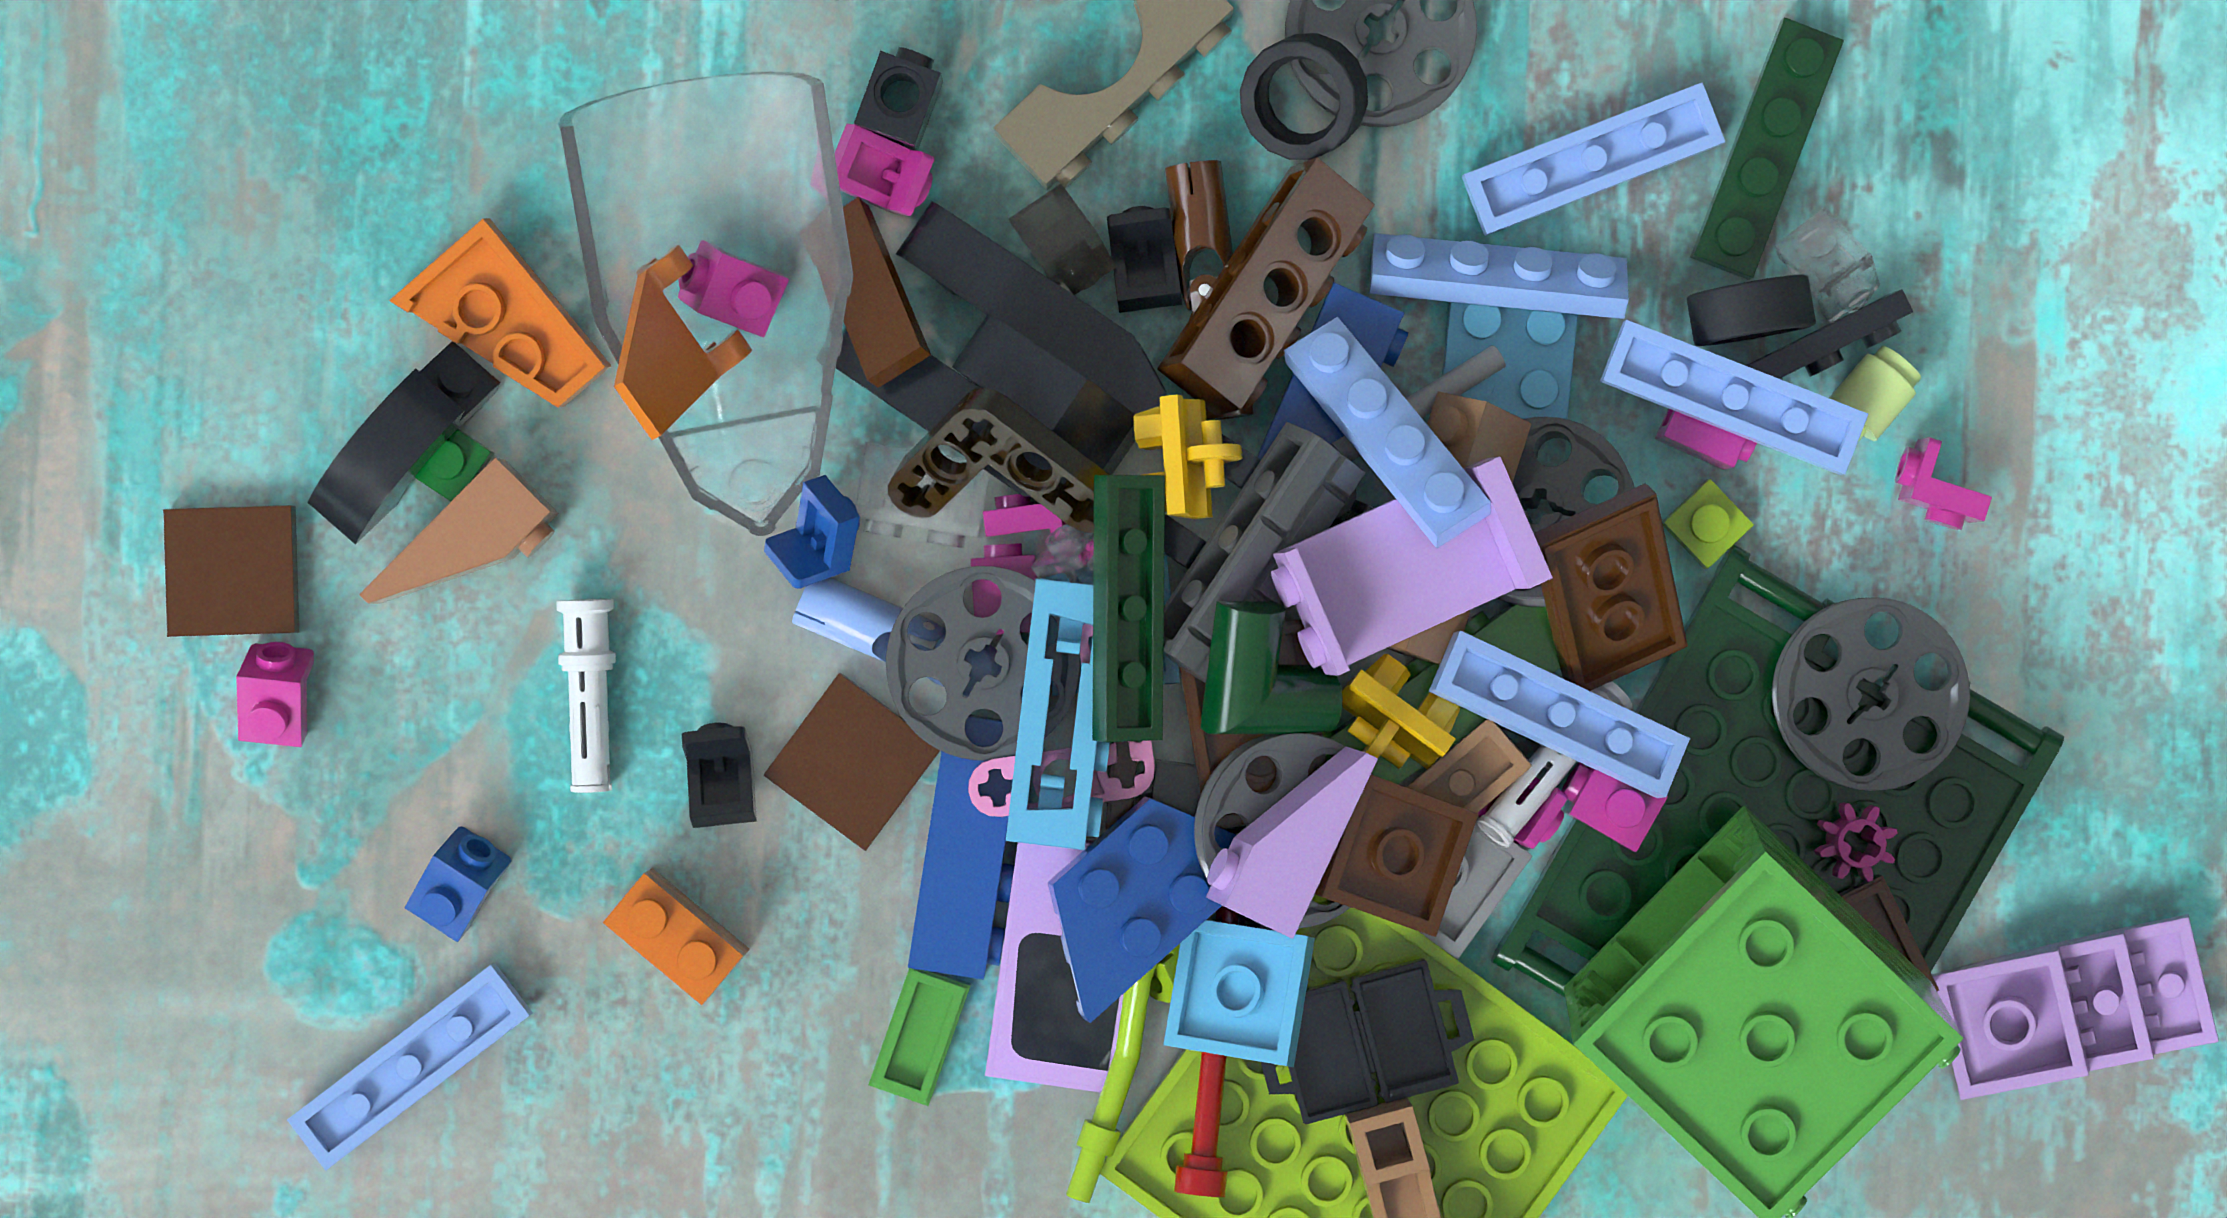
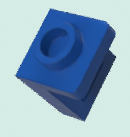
[764,475,860,589]
[404,826,512,942]

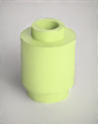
[1829,346,1921,442]

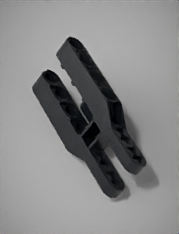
[823,201,1261,570]

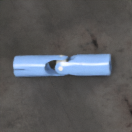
[792,578,1024,701]

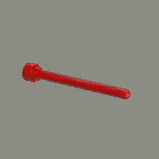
[1174,906,1238,1197]

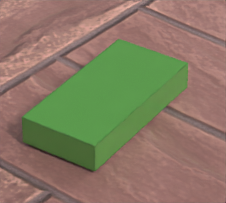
[868,968,971,1106]

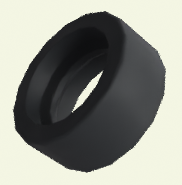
[1240,33,1368,160]
[1687,274,1816,346]

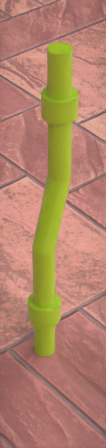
[1066,964,1157,1203]

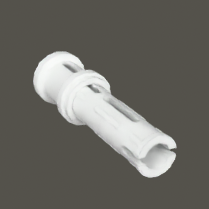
[556,599,616,793]
[1477,681,1633,847]

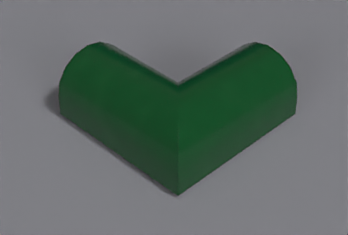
[1200,601,1343,734]

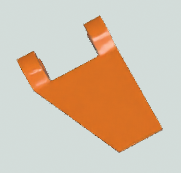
[614,244,752,440]

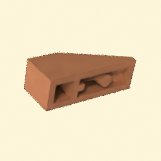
[359,457,559,604]

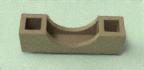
[993,0,1234,191]

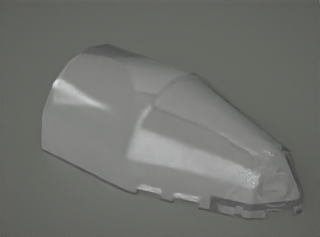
[558,71,854,536]

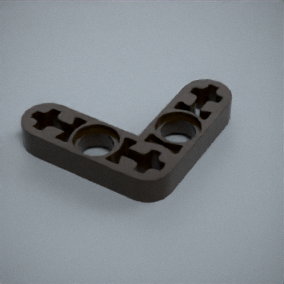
[887,388,1109,533]

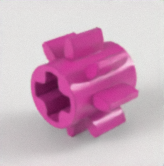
[1814,802,1898,882]

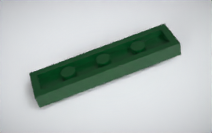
[1690,17,1844,280]
[1092,475,1165,742]

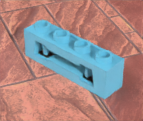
[1006,579,1110,850]

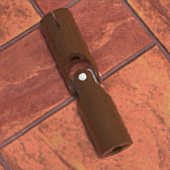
[1165,160,1254,421]

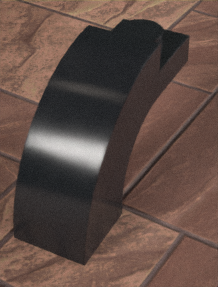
[307,341,501,545]

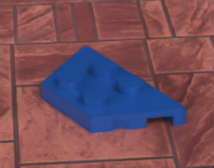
[1047,797,1236,1023]

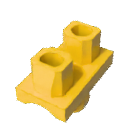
[1133,394,1242,519]
[1342,654,1460,769]

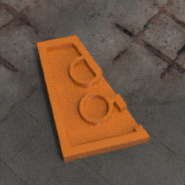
[389,218,611,408]

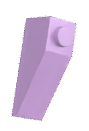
[1206,747,1378,939]

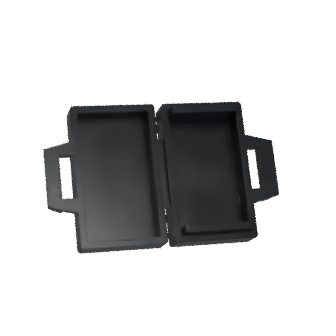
[1261,958,1474,1124]

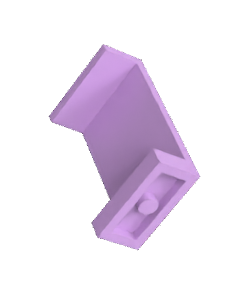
[1271,456,1553,676]

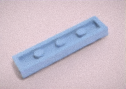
[1462,82,1725,236]
[1369,233,1629,319]
[1284,316,1491,548]
[1600,320,1868,475]
[1429,630,1690,798]
[287,963,533,1171]

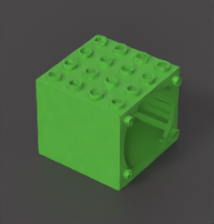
[1564,805,1964,1218]

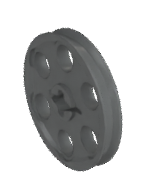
[1285,0,1477,127]
[1497,417,1635,607]
[886,566,1080,761]
[1772,598,1970,791]
[1194,733,1373,928]

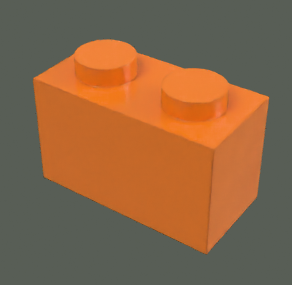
[603,868,750,1005]

